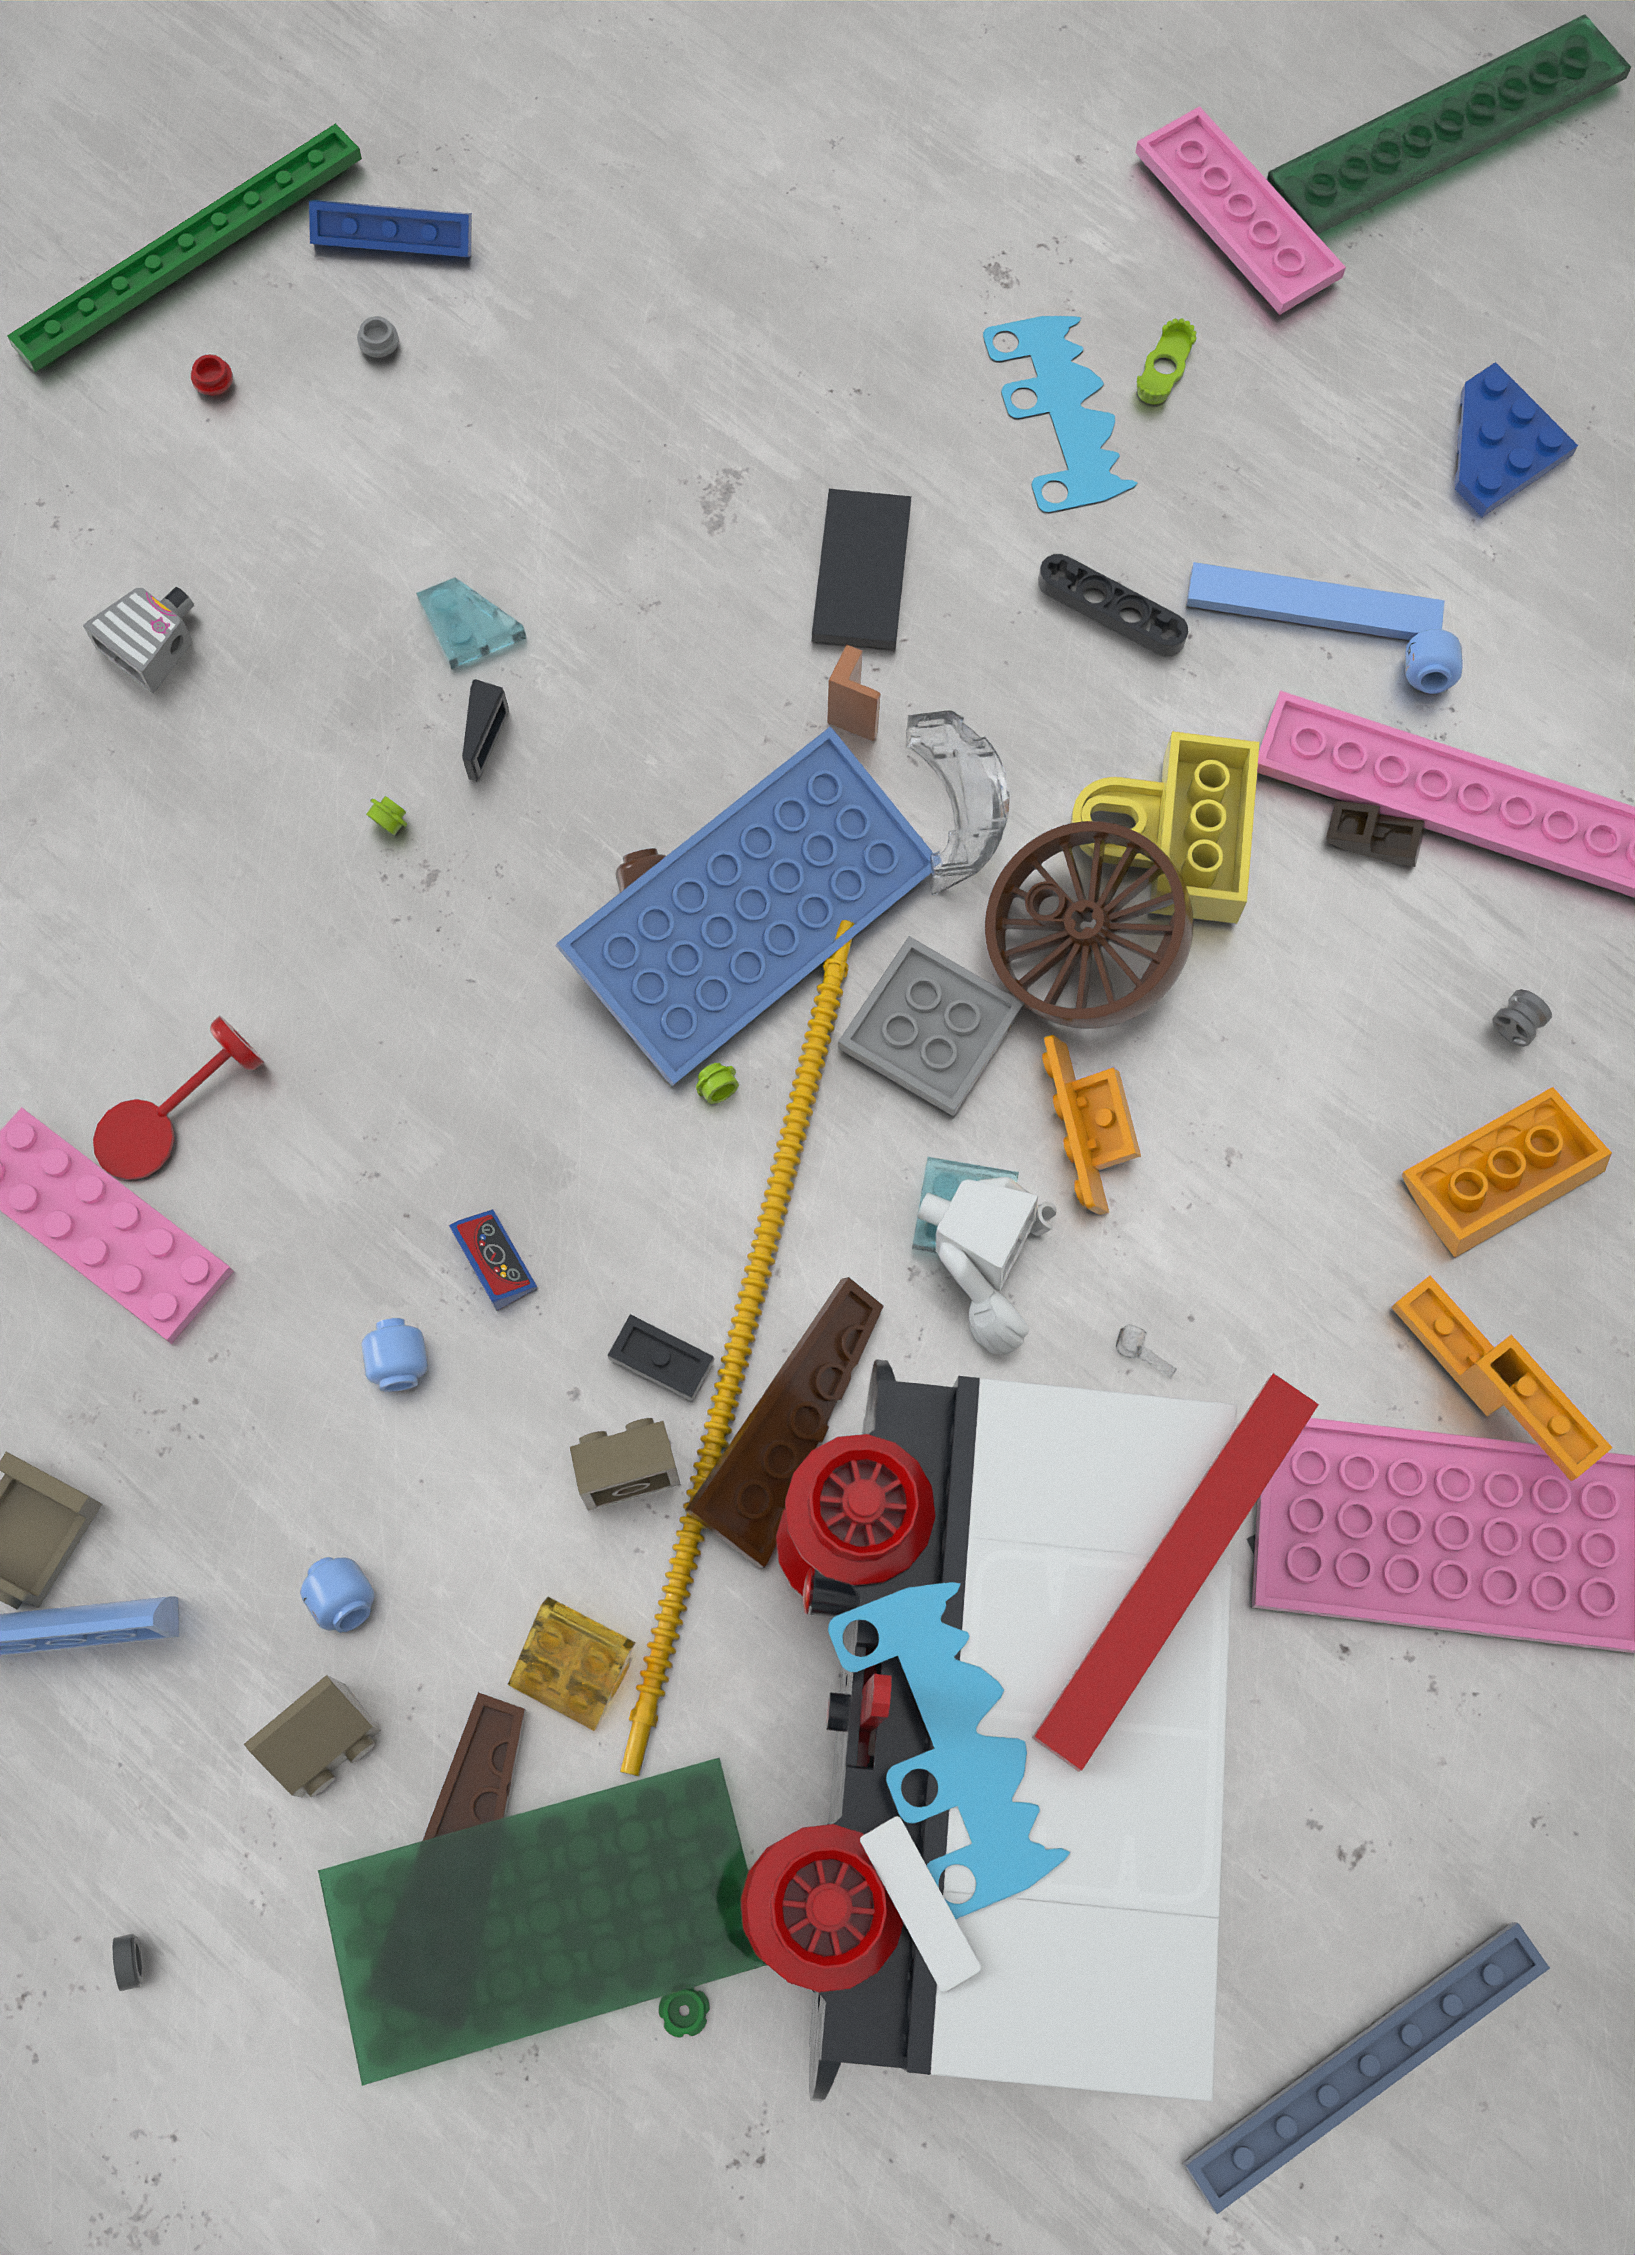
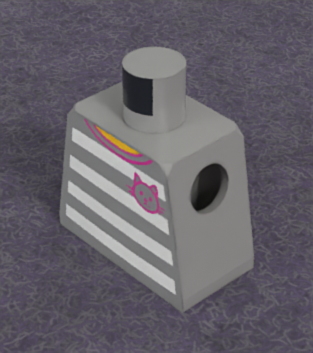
[83,587,194,694]

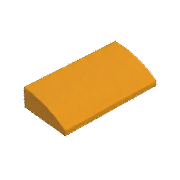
[1402,1087,1612,1258]

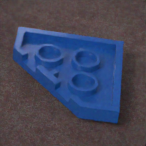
[1455,362,1578,517]

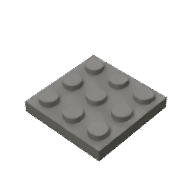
[838,936,1024,1116]

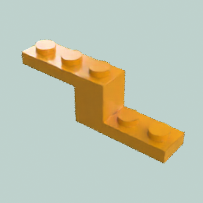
[1391,1275,1612,1481]

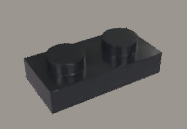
[607,1314,714,1402]

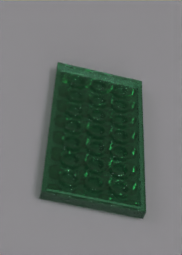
[318,1758,767,2086]

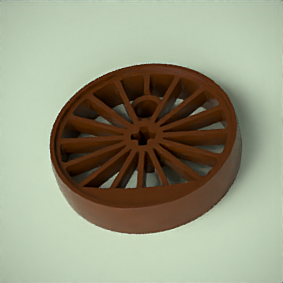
[985,821,1193,1029]

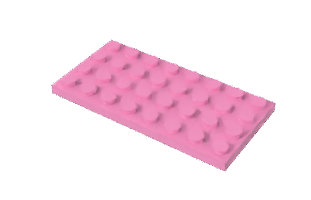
[1251,1418,1635,1653]

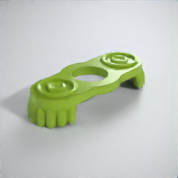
[1136,318,1197,405]

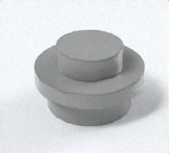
[357,316,399,357]

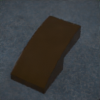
[1326,800,1425,867]

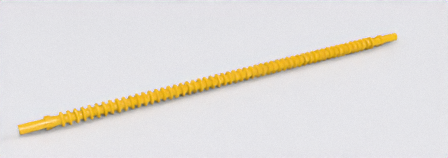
[620,920,855,1777]

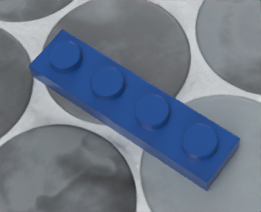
[309,200,472,257]

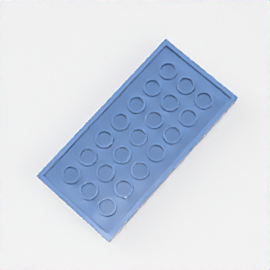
[556,726,942,1086]

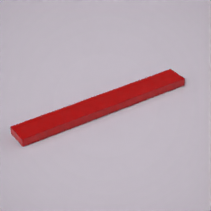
[1032,1373,1319,1772]

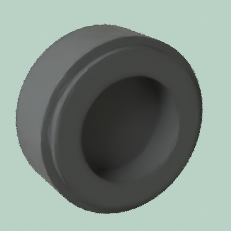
[112,1934,143,1991]

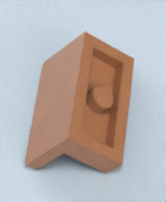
[827,644,881,741]

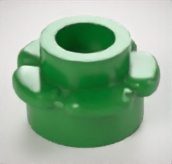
[659,1983,710,2038]

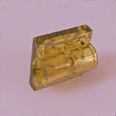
[507,1597,636,1731]

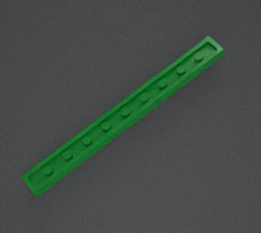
[7,123,362,372]

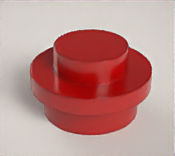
[191,354,233,396]

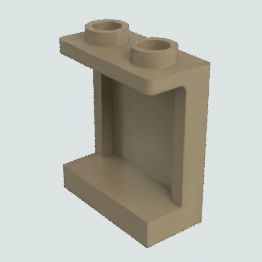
[0,1451,102,1610]

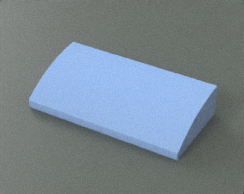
[0,1596,179,1656]

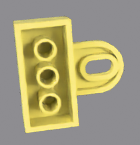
[1071,731,1260,924]

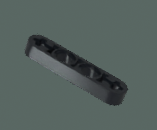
[1038,554,1189,657]

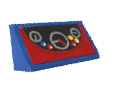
[449,1209,537,1311]

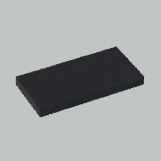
[812,488,912,649]

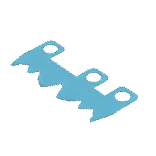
[983,316,1138,512]
[828,1582,1070,1919]

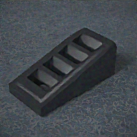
[462,679,509,782]

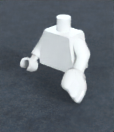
[918,1177,1057,1354]

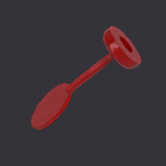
[93,1015,264,1180]

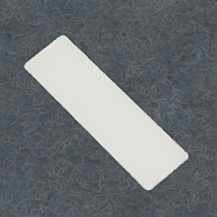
[860,1816,981,1992]

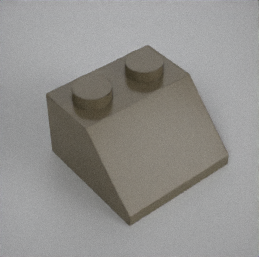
[570,1418,681,1511]
[244,1675,381,1798]

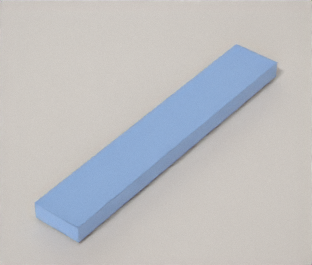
[1186,562,1445,640]

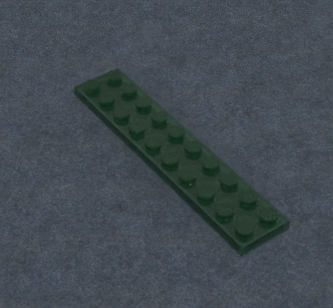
[1266,14,1631,235]

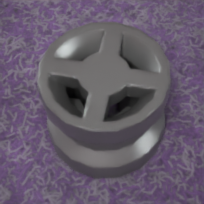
[1492,989,1552,1047]

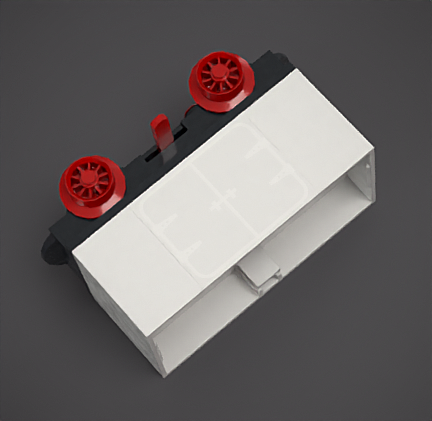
[741,1359,1237,2102]

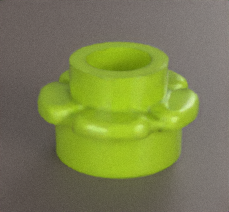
[366,796,407,836]
[696,1063,739,1104]

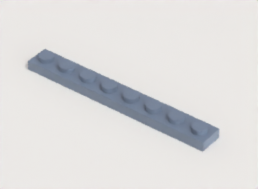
[1183,1922,1550,2214]

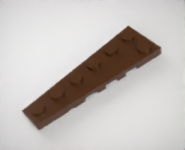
[685,1277,884,1568]
[365,1692,527,2030]

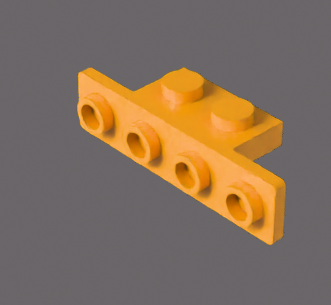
[1042,1035,1141,1215]

